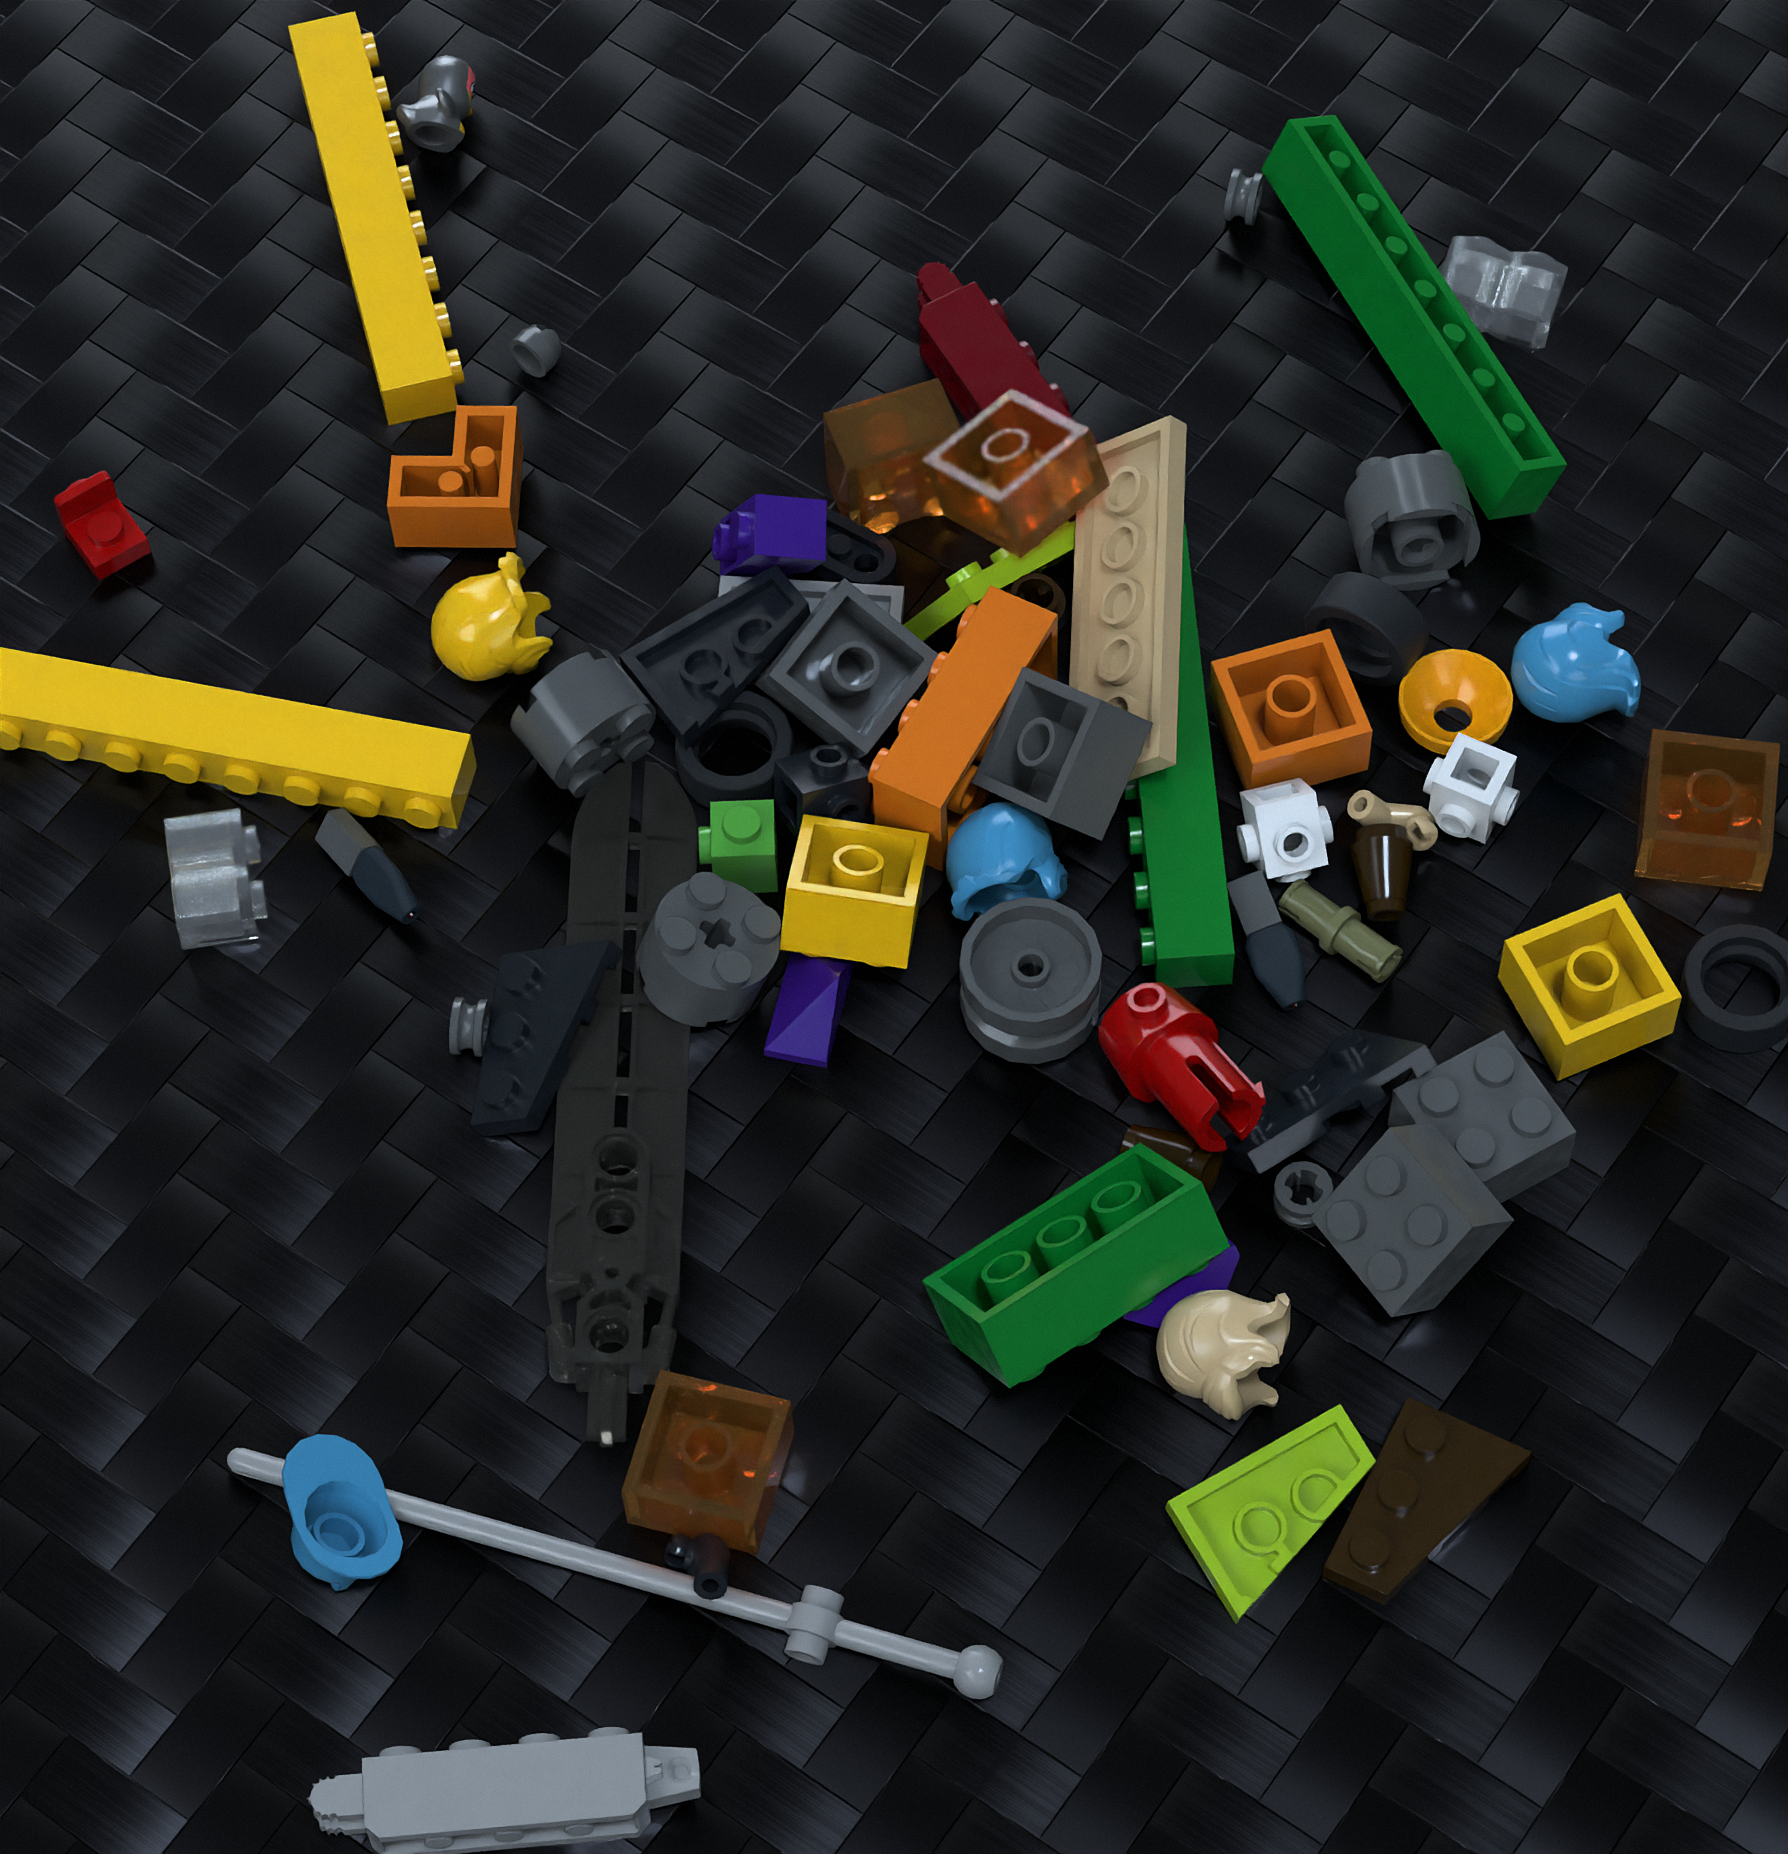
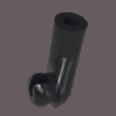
[663,1532,730,1600]

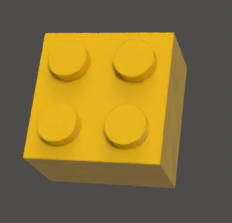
[780,814,930,969]
[1498,893,1682,1081]

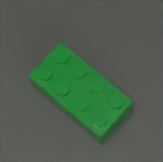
[922,1142,1230,1388]

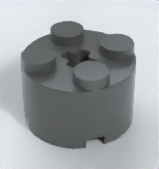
[1344,450,1481,591]
[511,649,656,798]
[636,872,781,1027]

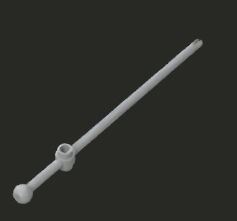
[227,1448,1003,1699]

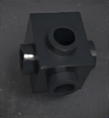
[774,742,873,840]

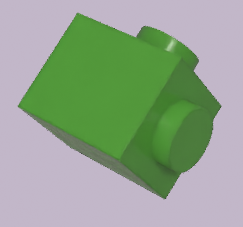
[699,799,778,893]

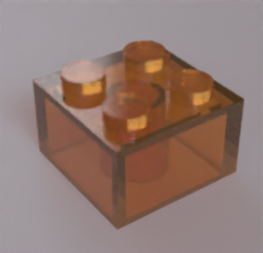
[823,378,965,534]
[921,388,1110,558]
[1634,729,1780,891]
[621,1369,794,1555]

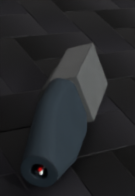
[315,808,421,924]
[1227,870,1306,1011]

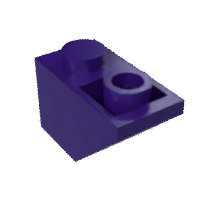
[712,494,827,577]

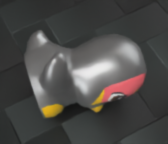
[396,55,475,153]

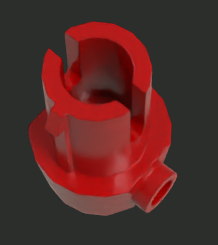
[1098,982,1266,1152]

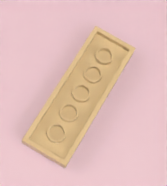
[1069,415,1187,781]

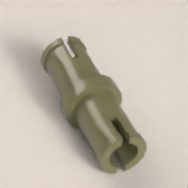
[1278,878,1403,983]

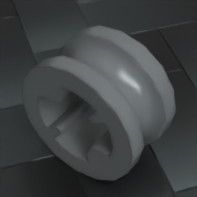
[1223,168,1264,226]
[449,997,491,1057]
[1273,1161,1333,1228]

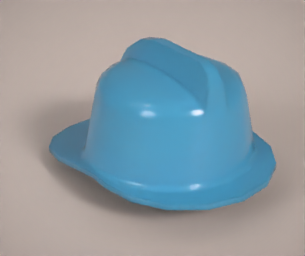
[282,1434,403,1591]

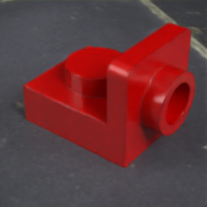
[54,470,151,581]

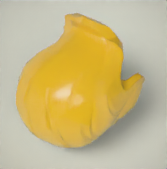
[431,552,553,682]

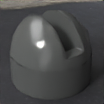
[509,324,562,377]

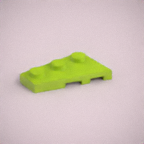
[903,514,1076,642]
[1165,1404,1376,1624]

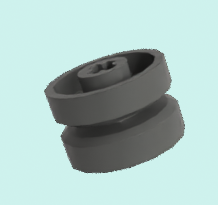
[959,897,1102,1064]

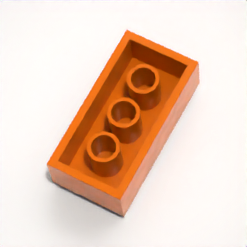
[868,585,1058,872]

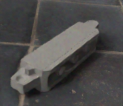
[307,1727,701,1854]

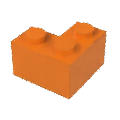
[387,405,524,548]

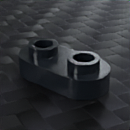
[810,508,897,585]

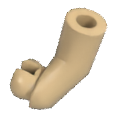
[1347,790,1438,851]

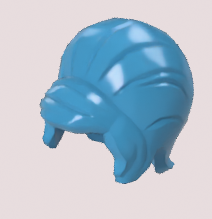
[1511,602,1641,723]
[945,801,1068,921]

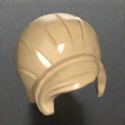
[1156,1290,1291,1421]

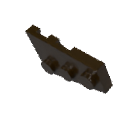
[1323,1397,1532,1605]

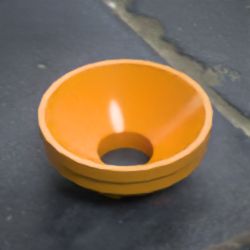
[1398,649,1513,755]

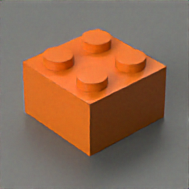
[1209,629,1373,791]

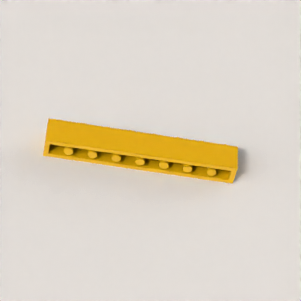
[288,11,465,426]
[0,647,477,829]

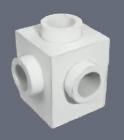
[1423,732,1520,844]
[1237,778,1333,882]

